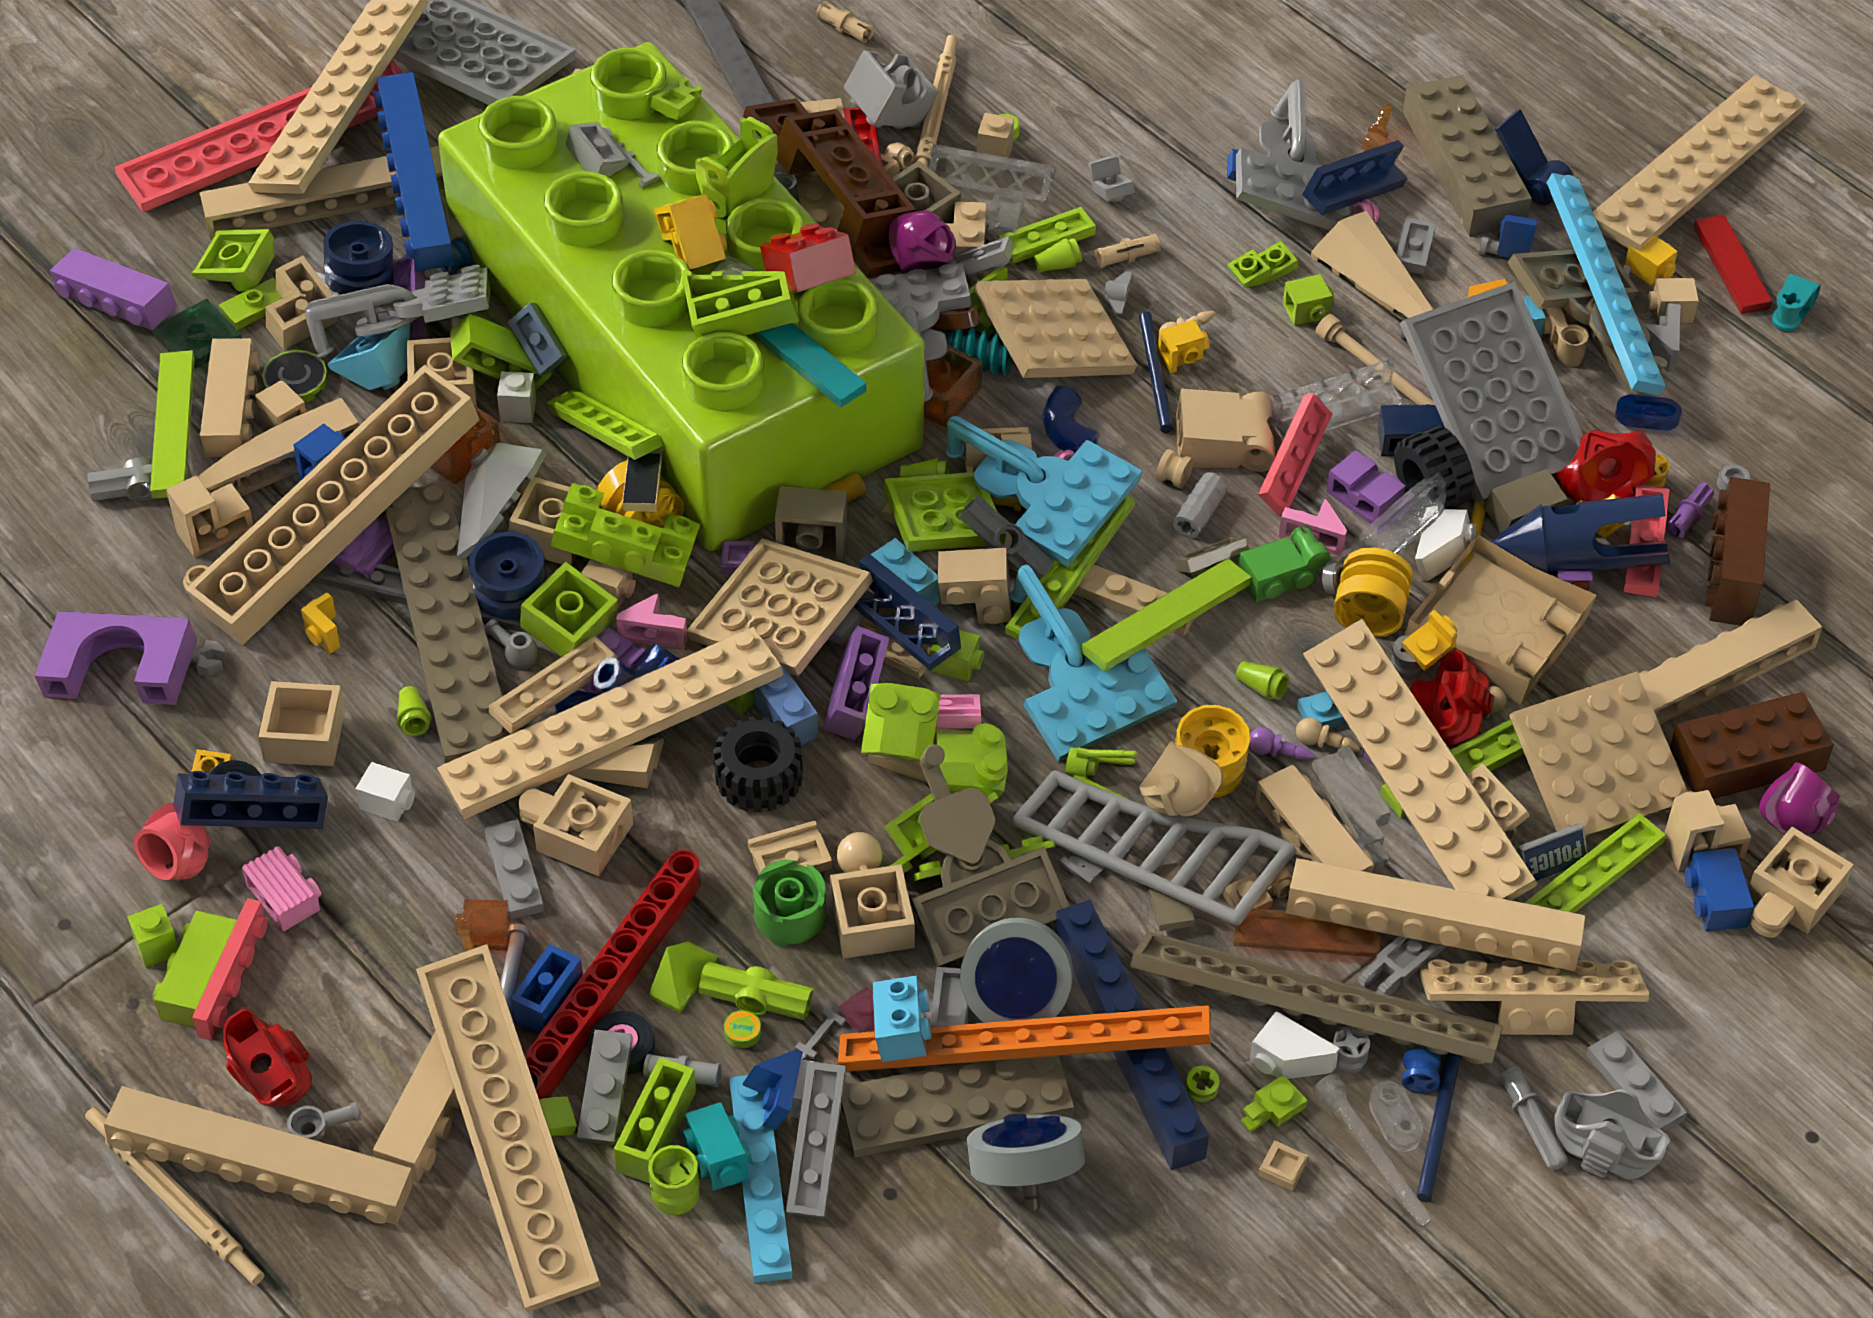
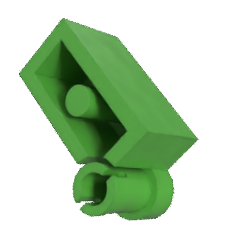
[1239,525,1331,602]

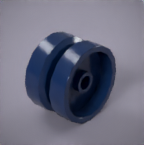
[323,221,394,295]
[469,531,547,619]

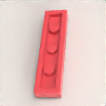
[1258,393,1333,515]
[1623,485,1670,598]
[192,898,268,1041]

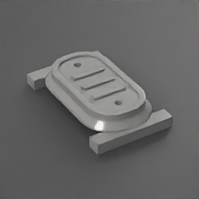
[1059,827,1121,886]

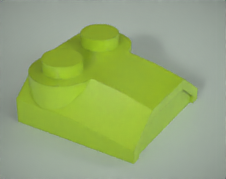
[191,229,275,291]
[861,683,941,762]
[933,723,1008,799]

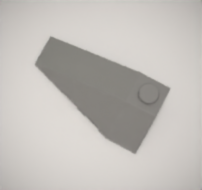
[457,443,547,560]

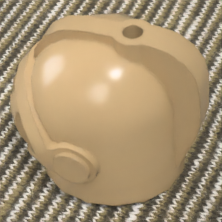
[1139,741,1223,816]

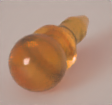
[1362,103,1391,151]

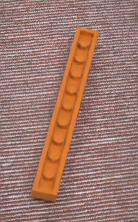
[838,1005,1211,1072]

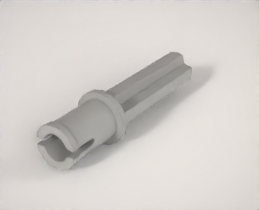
[1499,1067,1568,1171]

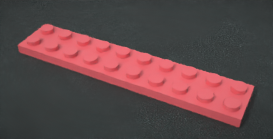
[115,59,403,212]

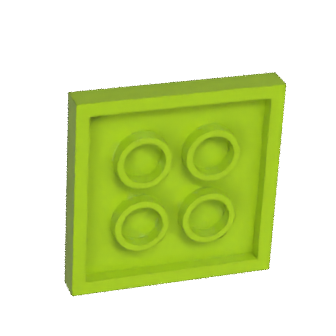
[883,472,1006,552]

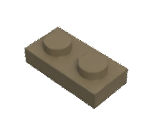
[1174,536,1249,576]

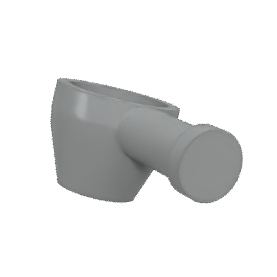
[484,619,539,670]
[287,1102,361,1142]

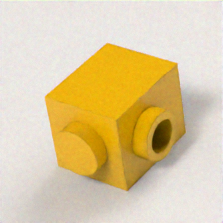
[1624,236,1678,287]

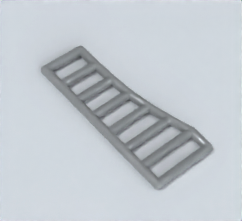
[1012,770,1296,926]

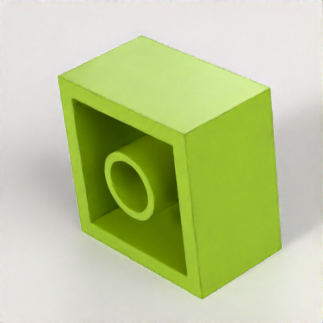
[520,562,618,657]

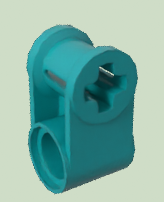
[1771,273,1821,332]

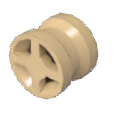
[1156,449,1194,489]

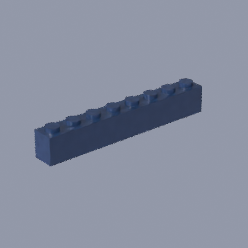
[1055,900,1209,1171]

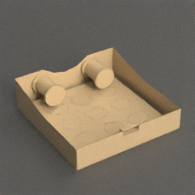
[1404,535,1596,705]

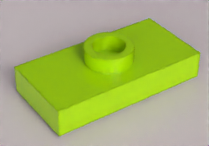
[219,277,282,331]

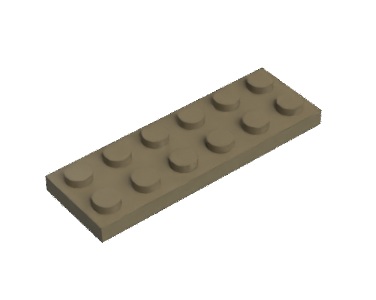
[841,1056,1074,1158]

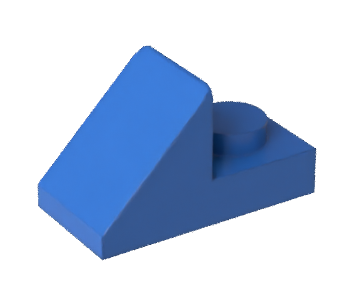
[1497,215,1537,258]
[742,1049,803,1131]

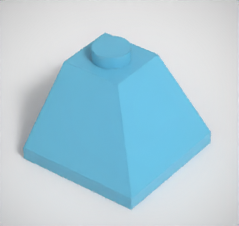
[327,323,410,390]

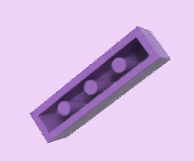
[50,248,177,330]

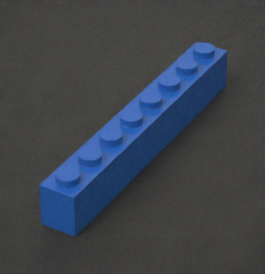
[373,72,454,272]

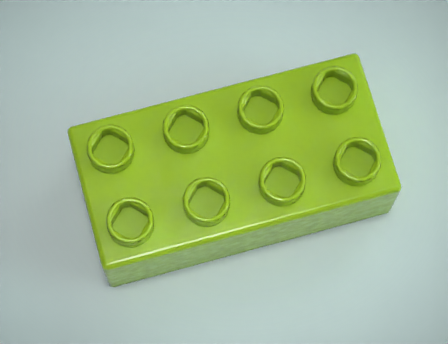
[438,42,925,552]

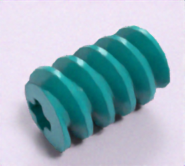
[943,327,1013,377]

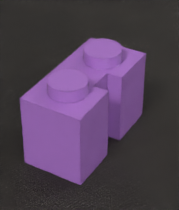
[1327,450,1406,528]

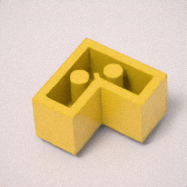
[653,194,727,270]

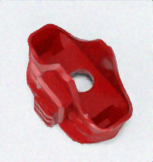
[1556,429,1656,503]
[1410,650,1495,746]
[223,1008,312,1108]

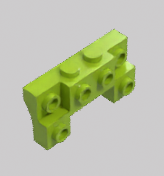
[550,483,700,588]

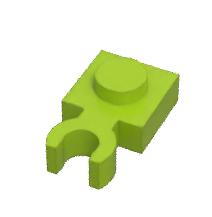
[650,78,703,120]

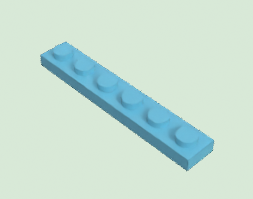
[729,1075,792,1283]

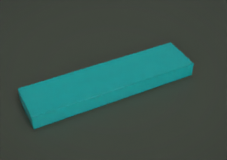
[751,323,866,408]

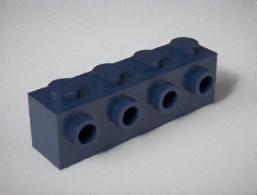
[173,771,328,829]

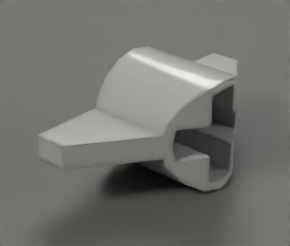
[1105,271,1132,316]

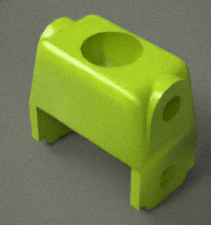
[695,117,778,218]

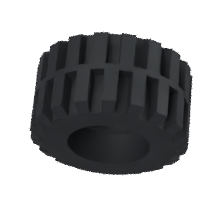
[1394,425,1474,515]
[714,716,803,812]

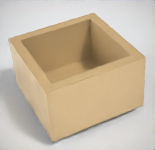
[258,681,345,766]

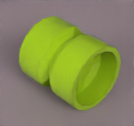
[648,1145,700,1215]

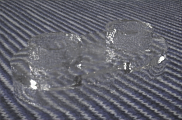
[1369,1081,1424,1152]

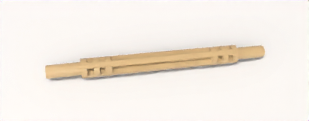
[914,35,958,168]
[85,1107,264,1285]

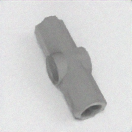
[87,457,192,502]

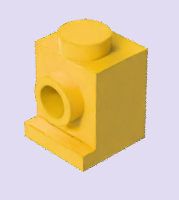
[1158,320,1210,373]

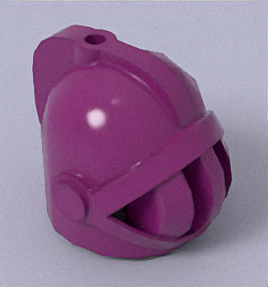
[889,210,956,274]
[1759,762,1841,835]

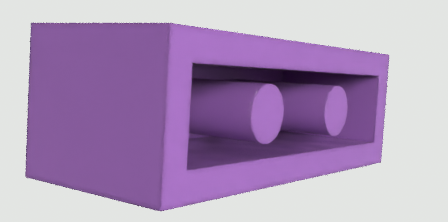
[823,626,889,741]

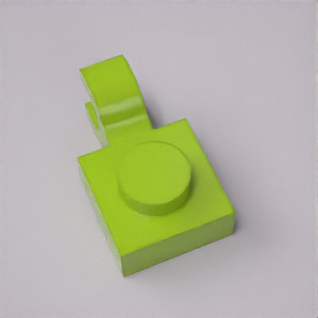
[1241,1075,1308,1132]

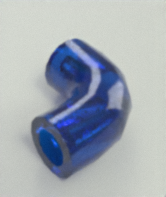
[1042,386,1099,453]
[593,642,680,693]

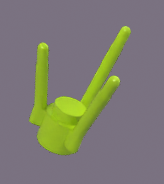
[1066,747,1137,799]

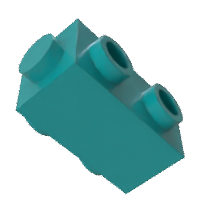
[682,1102,752,1191]

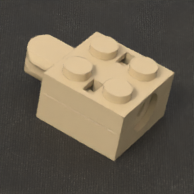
[519,774,633,876]
[1748,827,1854,938]

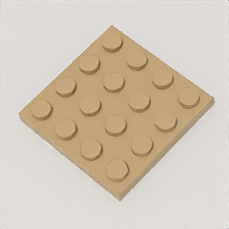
[974,279,1137,378]
[686,538,873,676]
[1509,671,1688,837]

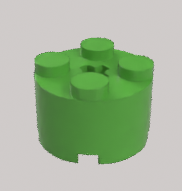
[753,860,826,947]

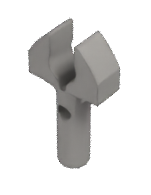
[190,640,227,676]

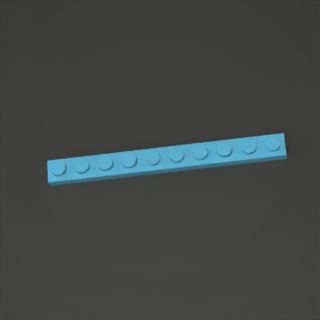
[1547,173,1666,396]

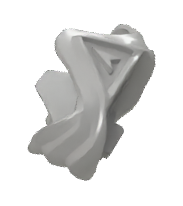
[1554,1089,1670,1180]

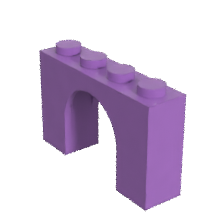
[34,612,197,705]

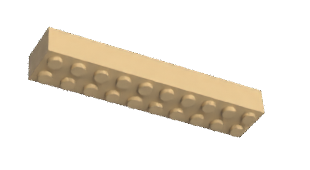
[186,365,479,646]

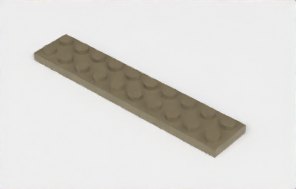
[385,481,511,764]
[1130,931,1503,1064]

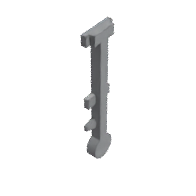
[603,128,661,189]
[795,1007,846,1060]

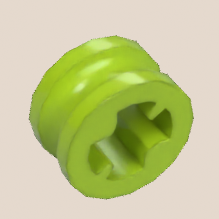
[1185,1065,1220,1102]

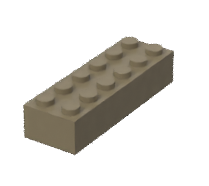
[1403,75,1532,236]

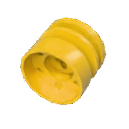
[597,460,685,528]
[1333,547,1413,637]
[1175,705,1250,798]

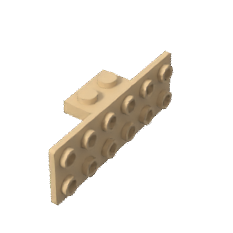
[1419,959,1649,1035]

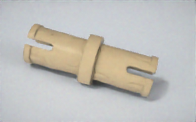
[816,1,874,43]
[1095,233,1161,268]

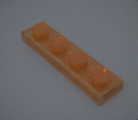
[1233,908,1381,958]

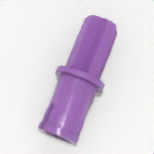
[1666,483,1714,539]

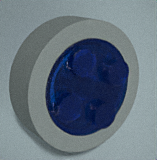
[960,918,1073,1023]
[967,1113,1085,1211]

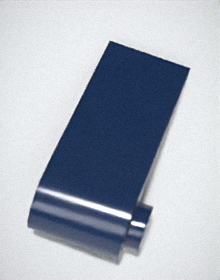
[1495,109,1573,205]

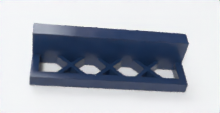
[1302,140,1408,215]
[854,554,961,671]

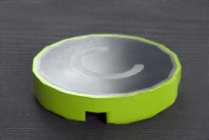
[262,350,328,403]

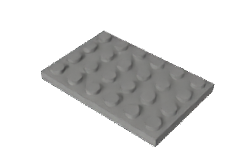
[392,0,576,105]
[1400,282,1583,503]

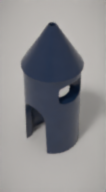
[1490,494,1670,576]

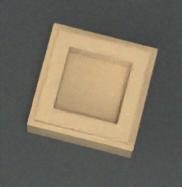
[1258,1140,1309,1191]

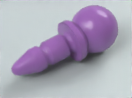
[1249,727,1314,760]

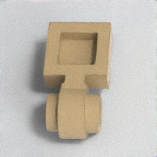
[880,142,915,178]
[1223,866,1292,920]

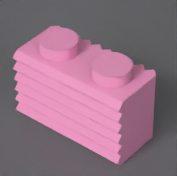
[242,846,321,932]

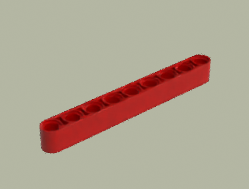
[525,850,701,1099]

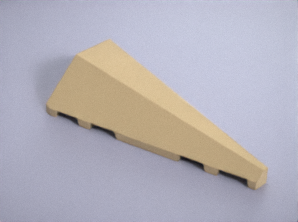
[1311,211,1433,318]
[550,738,664,789]

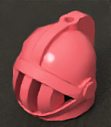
[133,803,211,881]

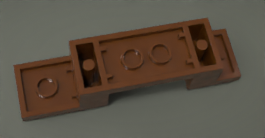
[743,98,916,278]

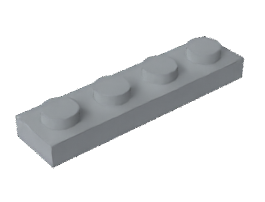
[786,1061,847,1219]

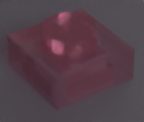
[839,986,875,1033]

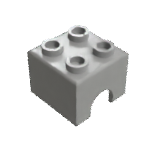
[844,51,939,130]

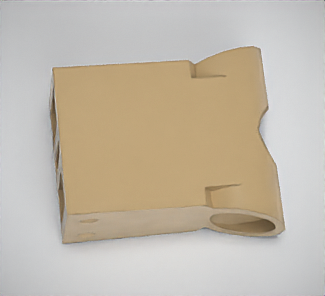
[1176,389,1275,472]

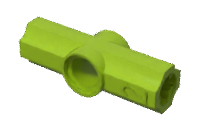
[699,962,814,1020]

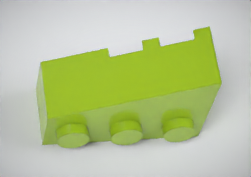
[681,271,799,338]

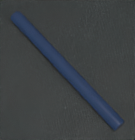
[1139,311,1173,433]
[1416,1052,1461,1202]

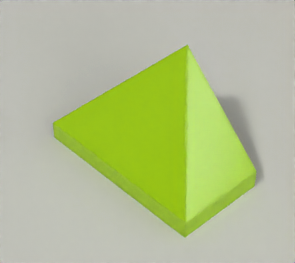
[649,941,719,1013]

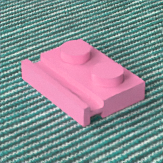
[936,694,981,729]

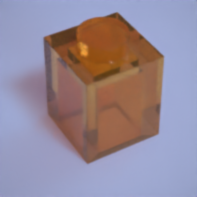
[455,899,511,951]

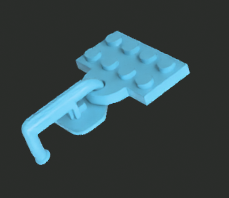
[946,416,1142,567]
[1010,565,1177,762]

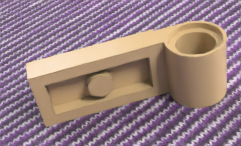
[1542,307,1589,367]

